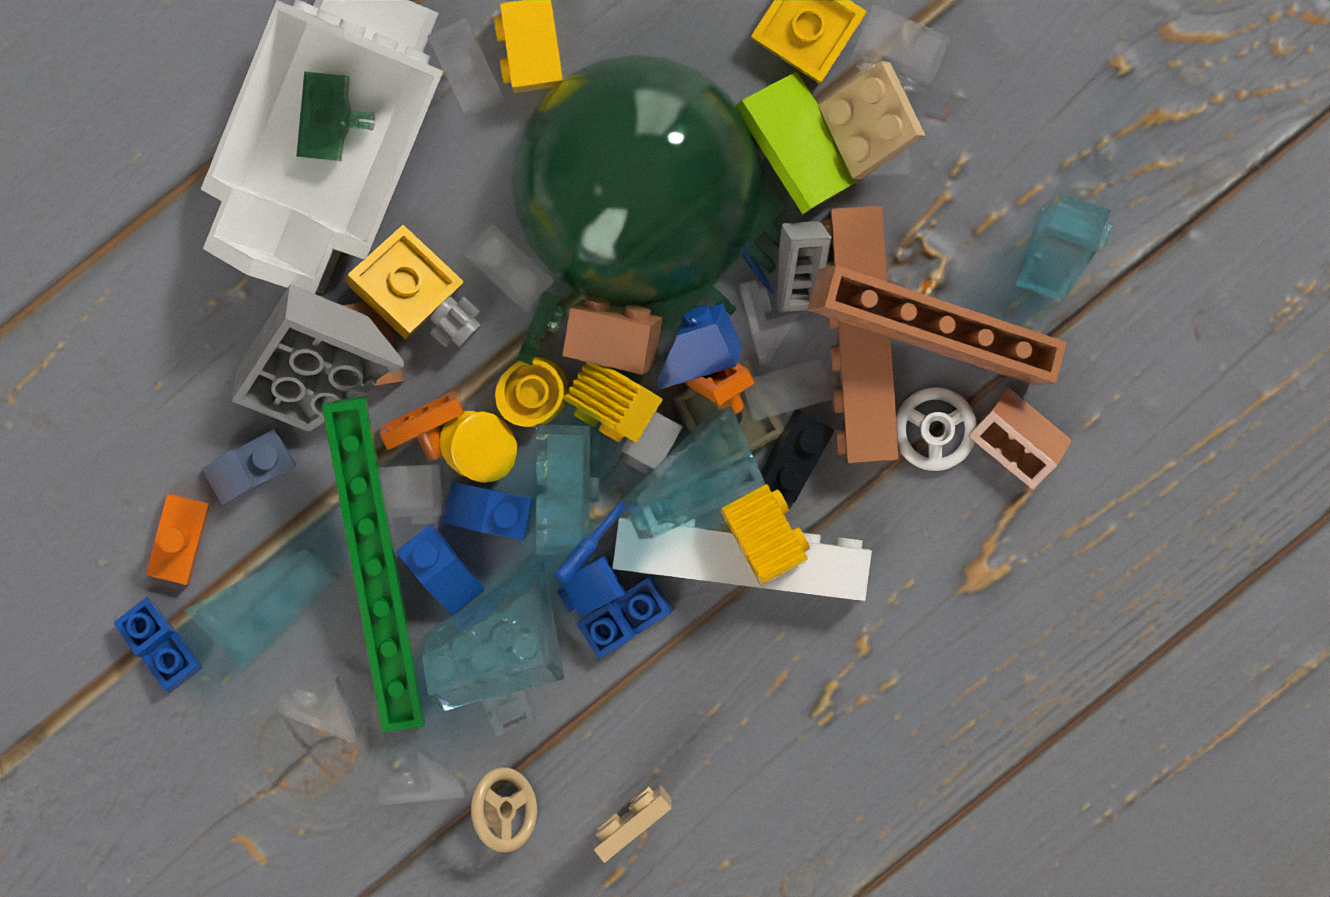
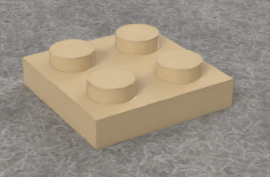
[818,61,926,179]
[594,785,672,863]

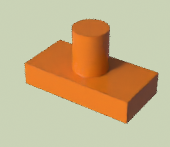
[685,363,755,417]
[380,390,464,461]
[146,493,210,585]

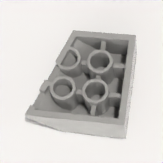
[232,284,404,432]

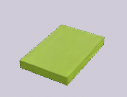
[734,71,861,214]

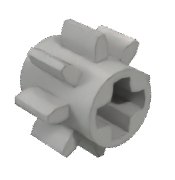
[429,296,481,348]

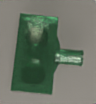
[296,71,375,161]
[516,291,567,366]

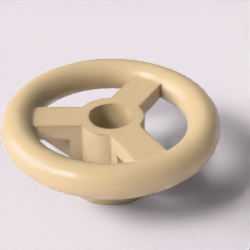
[471,767,537,853]

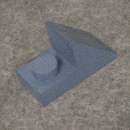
[202,429,297,506]

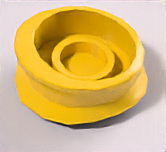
[495,356,569,428]
[439,411,517,483]

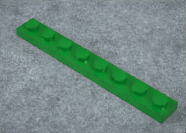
[322,396,425,733]

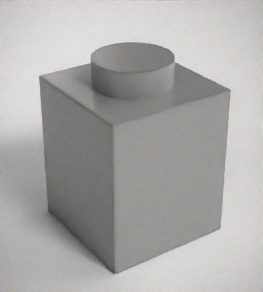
[621,412,682,474]

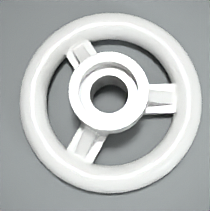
[896,387,977,471]

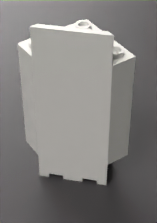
[201,0,443,294]

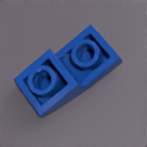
[576,575,674,659]
[113,597,203,693]

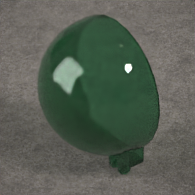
[512,54,788,330]

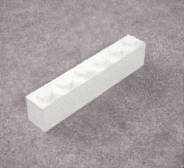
[613,511,872,601]

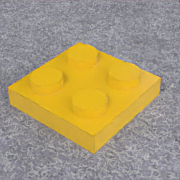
[750,0,867,84]
[344,225,464,340]

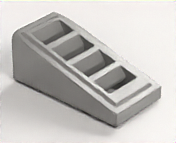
[777,221,831,312]

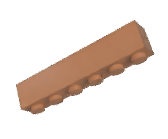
[822,206,899,463]
[807,265,1067,385]

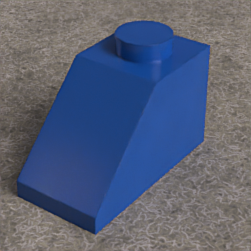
[656,303,742,390]
[443,482,534,540]
[396,524,485,615]
[557,554,626,617]

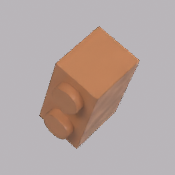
[563,296,663,375]

